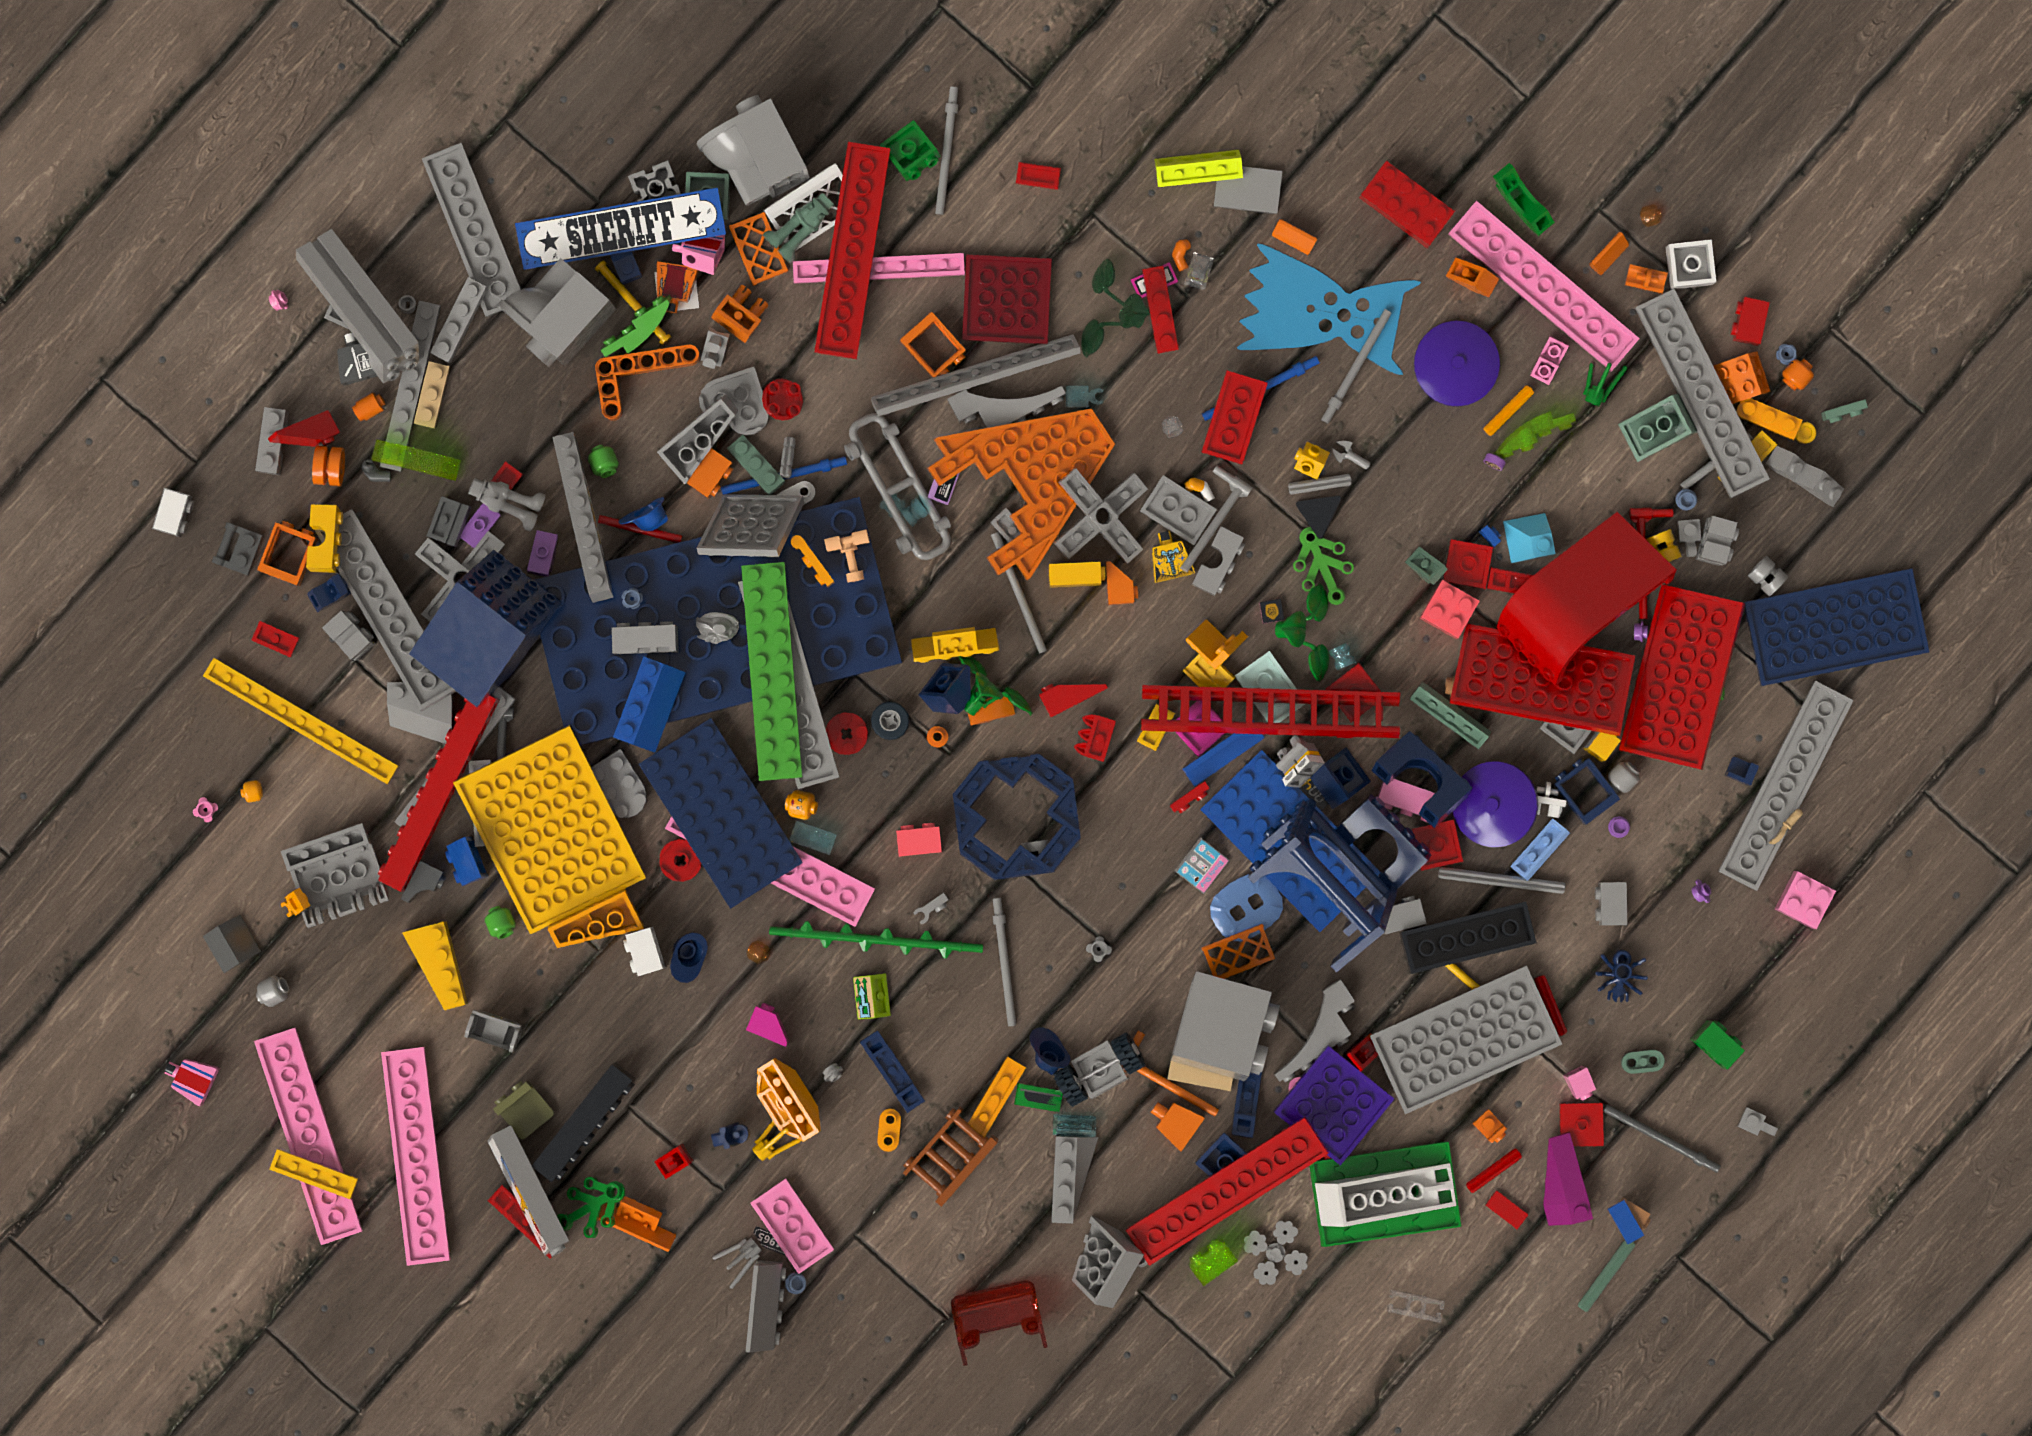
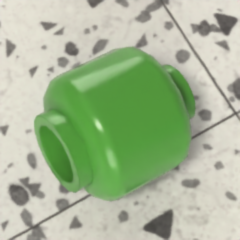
[588,445,619,478]
[484,906,516,939]

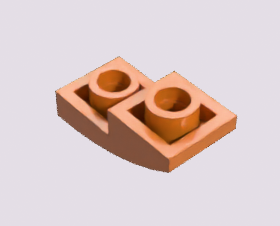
[968,697,1015,726]

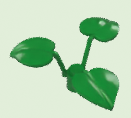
[1275,583,1330,682]
[958,656,1033,716]

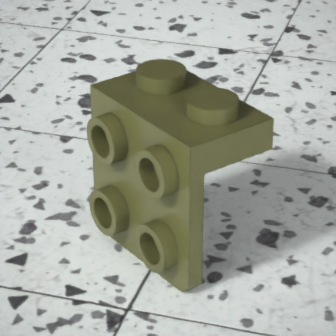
[493,1081,554,1139]

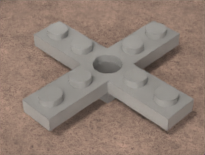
[1054,468,1148,564]
[415,531,505,621]

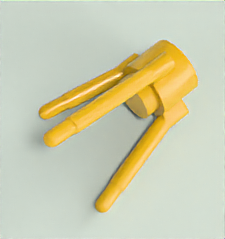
[752,1121,801,1161]

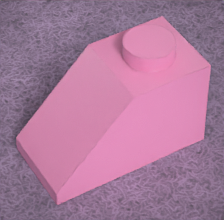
[1563,1066,1596,1100]

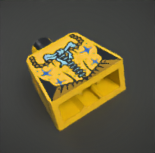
[1152,531,1195,583]

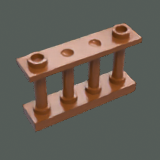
[903,1106,999,1207]

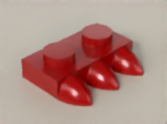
[1074,714,1116,762]

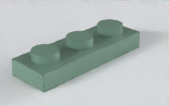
[727,435,785,495]

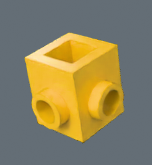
[1294,442,1330,479]

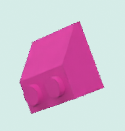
[746,1003,789,1047]

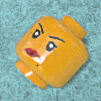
[785,790,818,820]

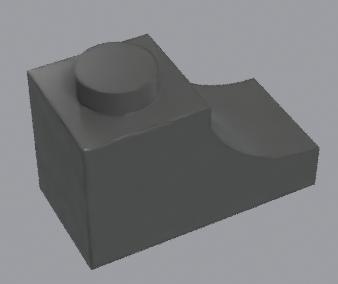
[401,861,446,903]

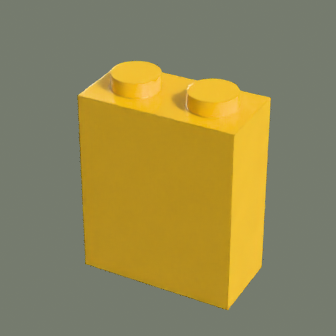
[1049,562,1105,588]

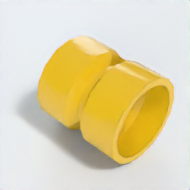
[1646,529,1682,562]

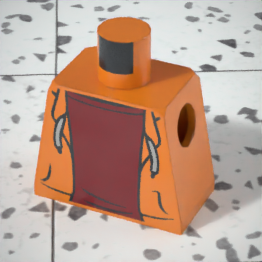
[657,261,699,313]

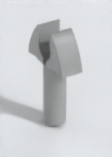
[1332,441,1370,469]

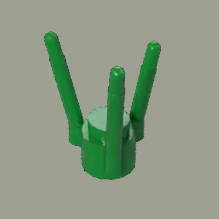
[1583,363,1627,407]

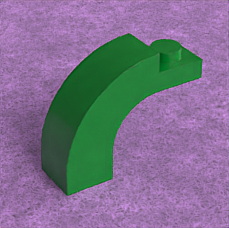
[1493,163,1555,236]

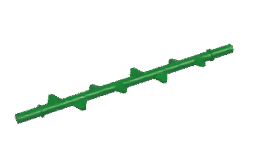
[769,921,983,958]

